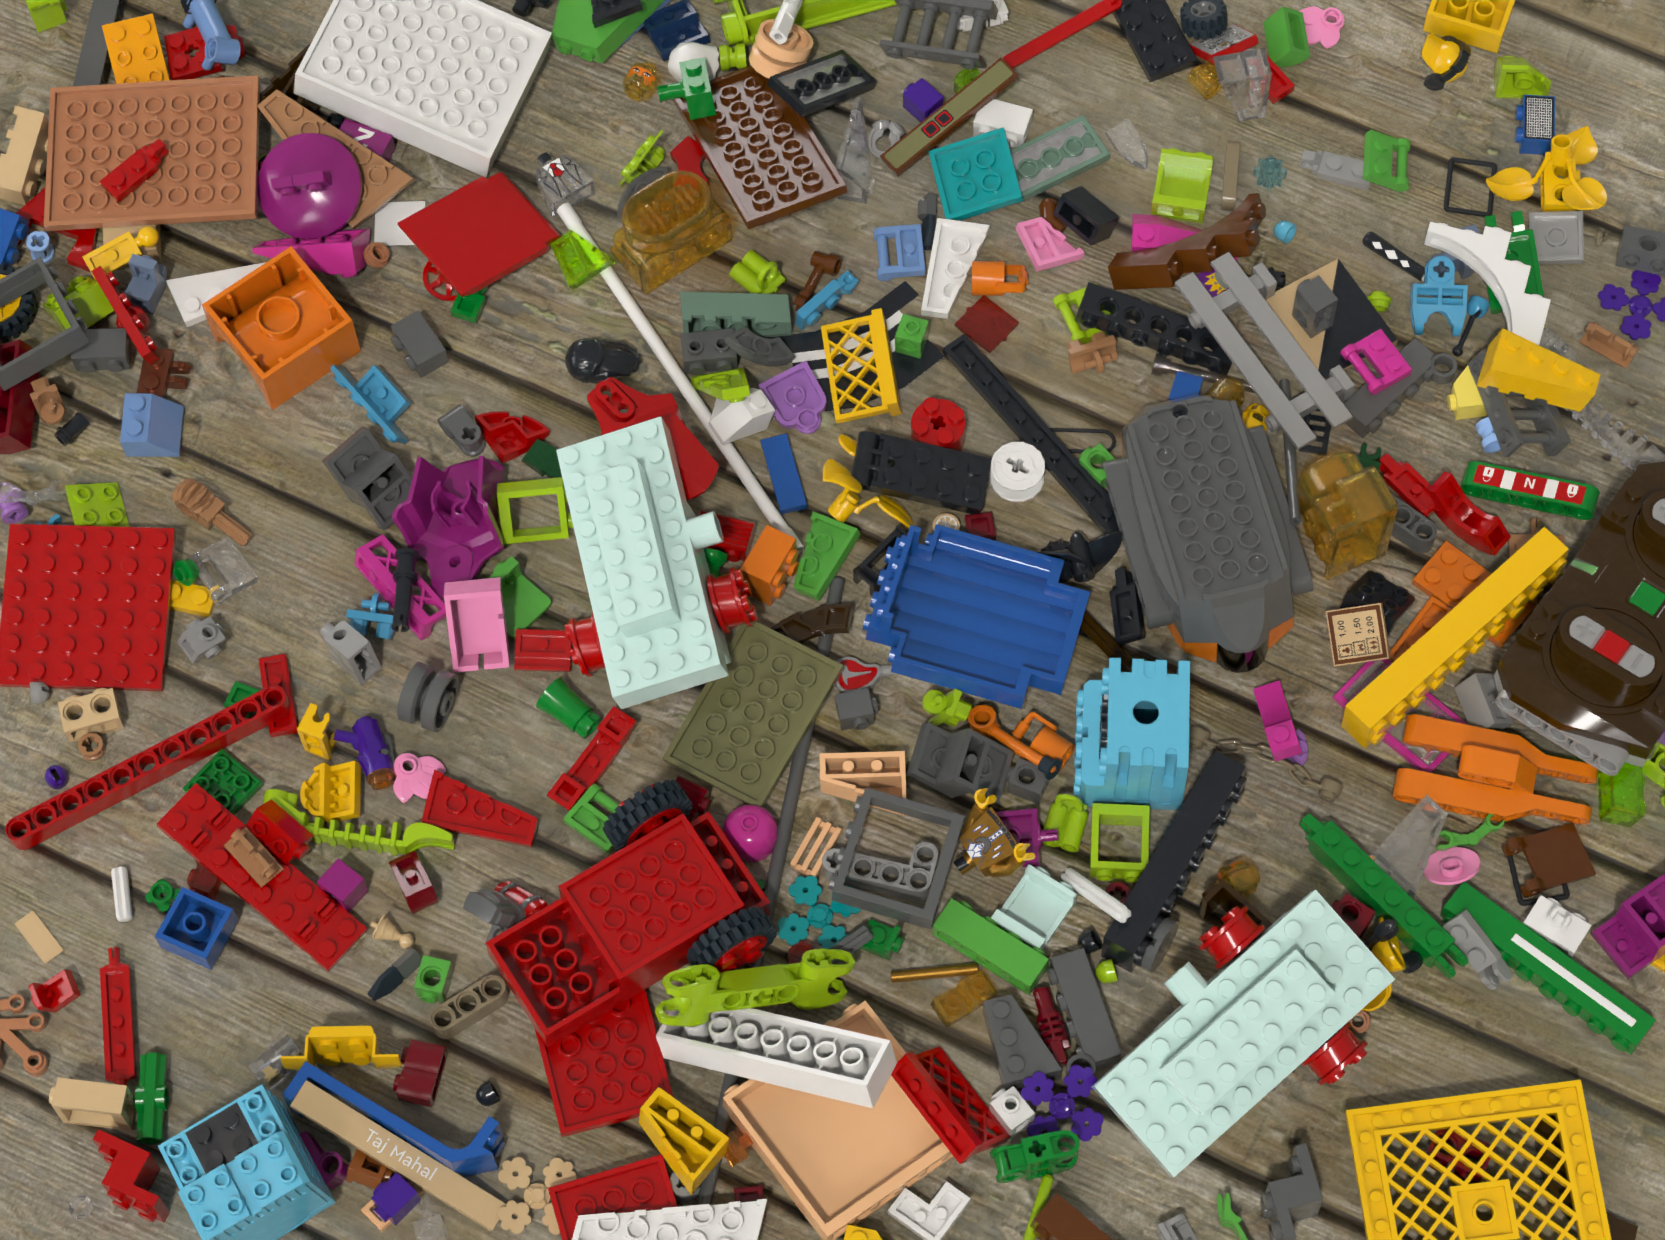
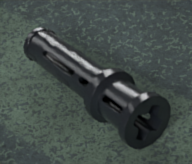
[391,548,420,632]

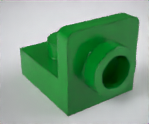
[860,919,904,961]

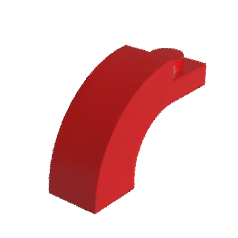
[1427,472,1511,556]

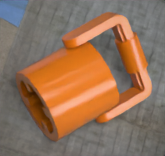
[972,261,1029,296]
[1008,712,1075,773]

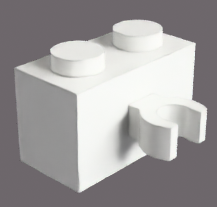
[1523,895,1592,959]

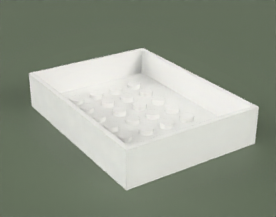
[294,0,552,178]

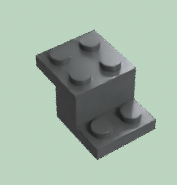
[322,426,413,530]
[906,722,1014,805]
[1260,1143,1323,1240]

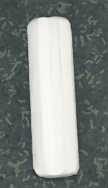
[111,867,133,922]

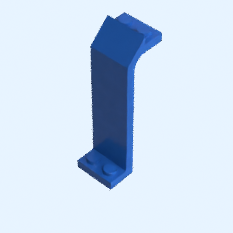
[282,1061,505,1178]

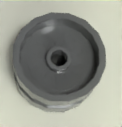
[397,662,459,732]

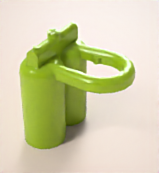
[729,250,786,294]
[1042,794,1088,852]

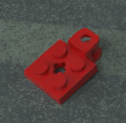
[164,25,245,80]

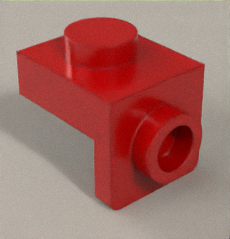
[28,969,81,1013]

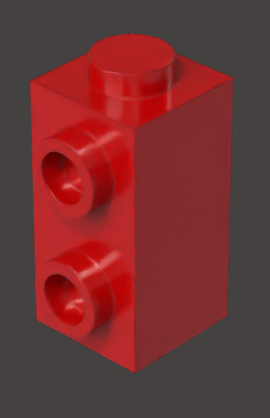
[244,799,314,865]

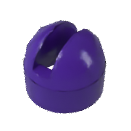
[45,765,69,789]

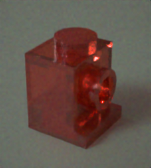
[187,859,222,900]

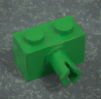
[657,57,716,120]

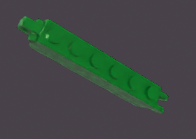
[1299,813,1469,979]

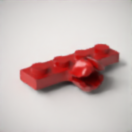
[91,266,159,365]

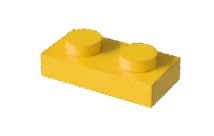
[170,580,219,617]

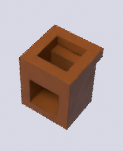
[346,1149,394,1189]

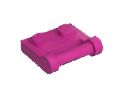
[1340,329,1412,395]

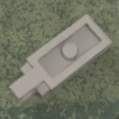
[1300,150,1371,191]

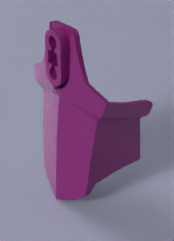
[392,456,505,600]

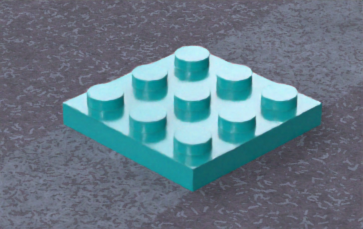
[928,127,1024,221]

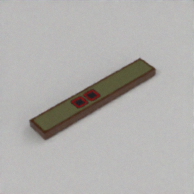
[880,58,1019,177]

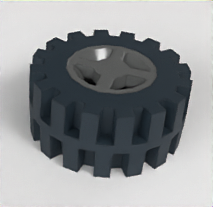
[1180,0,1228,40]

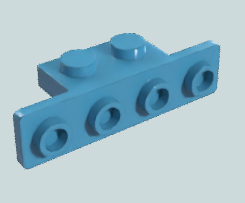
[330,364,411,444]

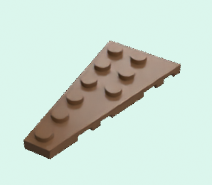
[257,90,415,229]

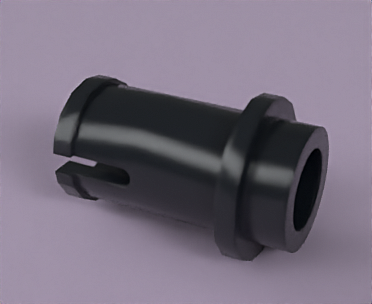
[54,412,90,446]

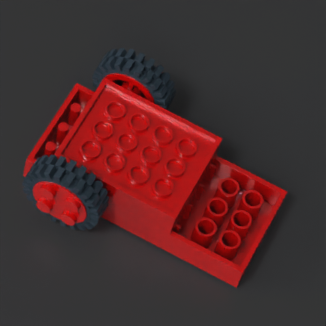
[485,780,777,1048]

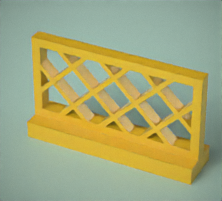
[821,308,902,424]

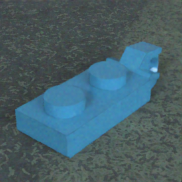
[795,270,859,330]

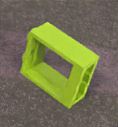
[497,477,574,544]
[1089,803,1150,883]

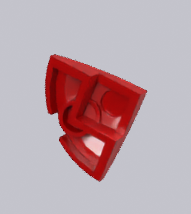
[475,412,550,463]

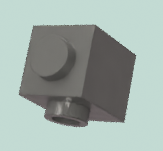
[835,688,878,731]

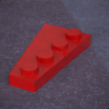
[421,770,539,848]

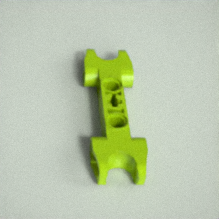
[655,948,856,1027]

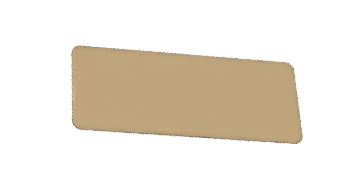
[15,911,63,963]

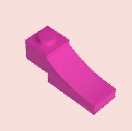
[1253,680,1302,762]

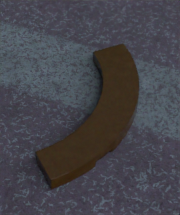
[771,604,853,644]
[1535,1115,1638,1240]

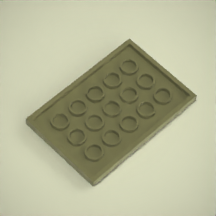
[662,621,844,807]

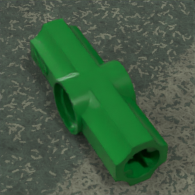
[135,1052,169,1145]

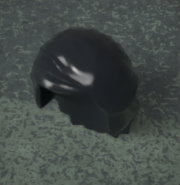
[565,337,641,384]

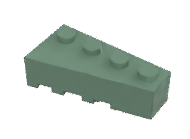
[680,291,792,338]

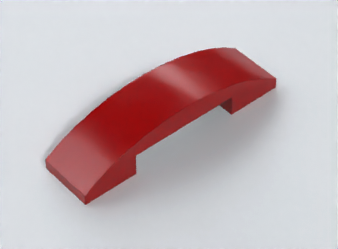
[547,706,637,811]

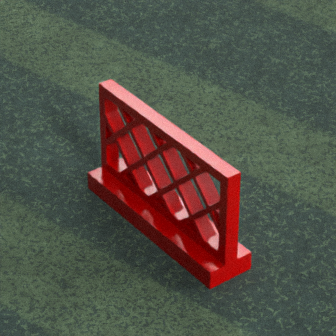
[891,1046,1010,1164]

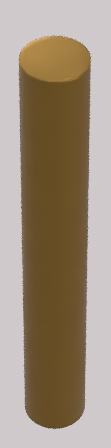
[891,963,978,983]

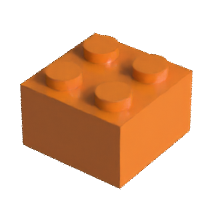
[740,525,799,606]

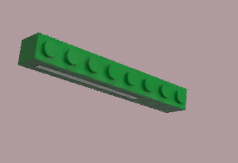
[1440,882,1656,1055]

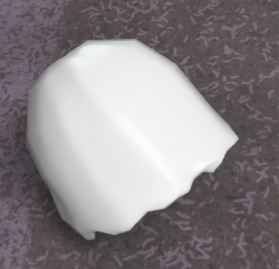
[668,42,719,82]

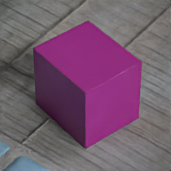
[317,858,369,912]

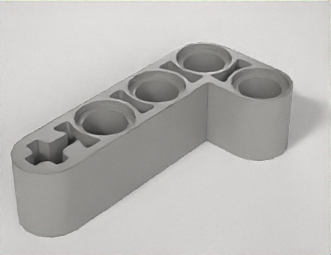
[822,842,938,902]

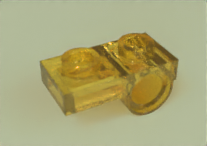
[1187,57,1244,100]

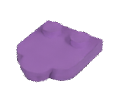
[758,361,827,434]

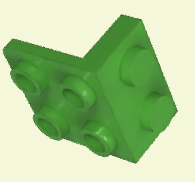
[489,556,551,639]

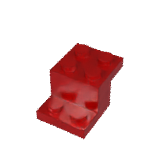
[92,1129,170,1223]

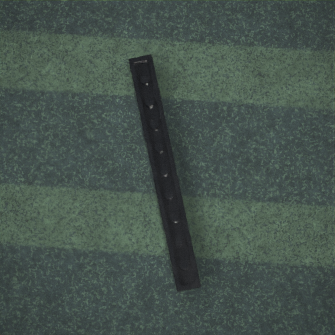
[943,334,1119,535]

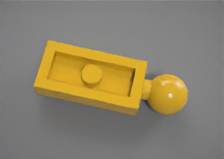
[82,226,159,281]

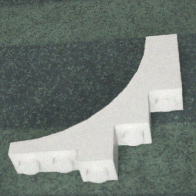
[1424,222,1551,345]

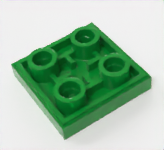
[182,748,264,816]

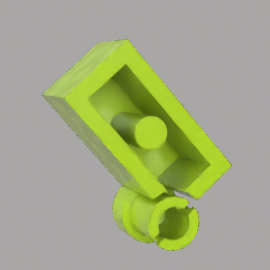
[25,0,68,33]

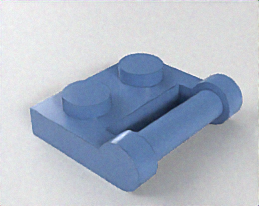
[873,224,925,281]

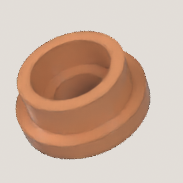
[363,242,389,269]

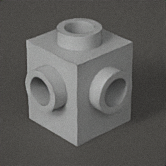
[177,616,226,664]

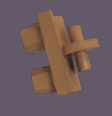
[1068,331,1118,374]
[30,377,68,425]

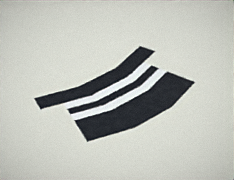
[767,281,945,412]

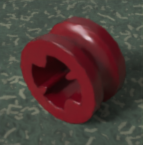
[1105,882,1130,904]

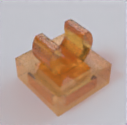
[724,1131,753,1167]

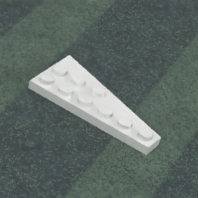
[572,1199,767,1240]

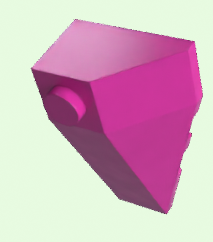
[1131,214,1237,262]
[252,228,370,278]

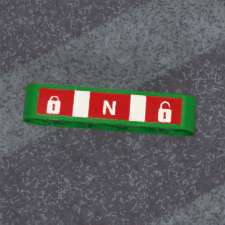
[1461,461,1600,520]

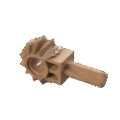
[172,478,252,547]

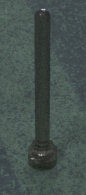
[1151,353,1256,394]

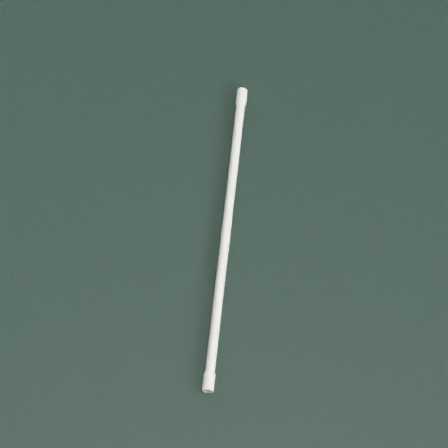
[557,203,804,555]

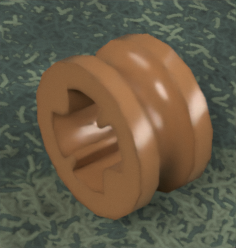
[78,733,106,761]

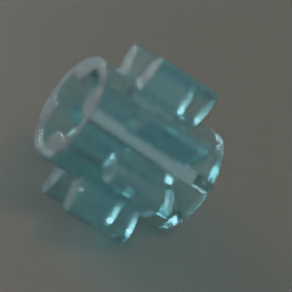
[1253,155,1287,190]

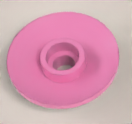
[1423,847,1481,885]

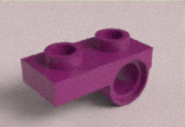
[300,1131,350,1189]

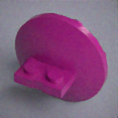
[258,133,362,240]

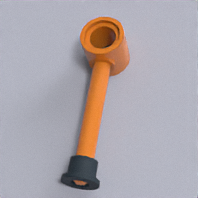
[968,705,1062,780]

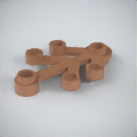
[0,994,49,1077]

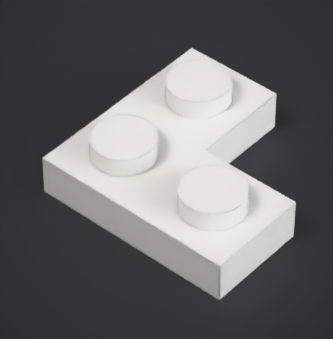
[887,1181,971,1240]

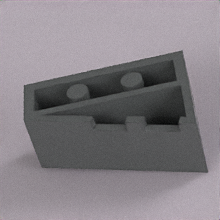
[983,994,1062,1091]

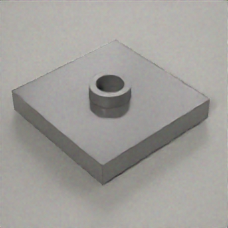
[1529,211,1584,265]

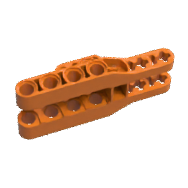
[1392,714,1598,825]

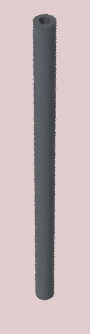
[1279,379,1301,525]

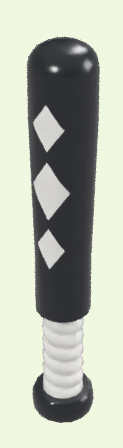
[1362,231,1452,298]

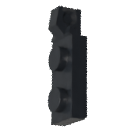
[1109,567,1145,646]

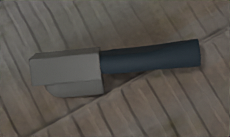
[917,193,936,250]
[367,947,422,1002]

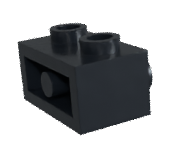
[1053,186,1119,246]

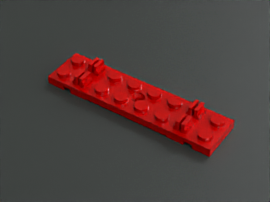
[157,783,367,973]

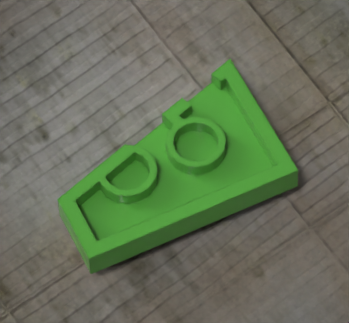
[793,511,861,601]

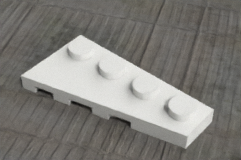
[921,218,990,319]

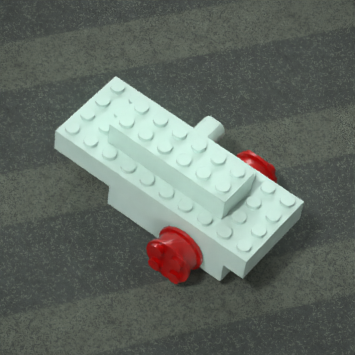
[556,416,758,709]
[1092,890,1395,1177]

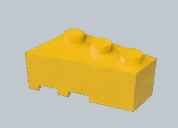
[639,1087,729,1195]

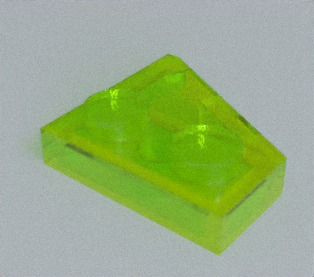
[550,230,615,289]

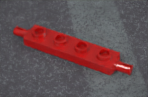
[100,947,137,1086]

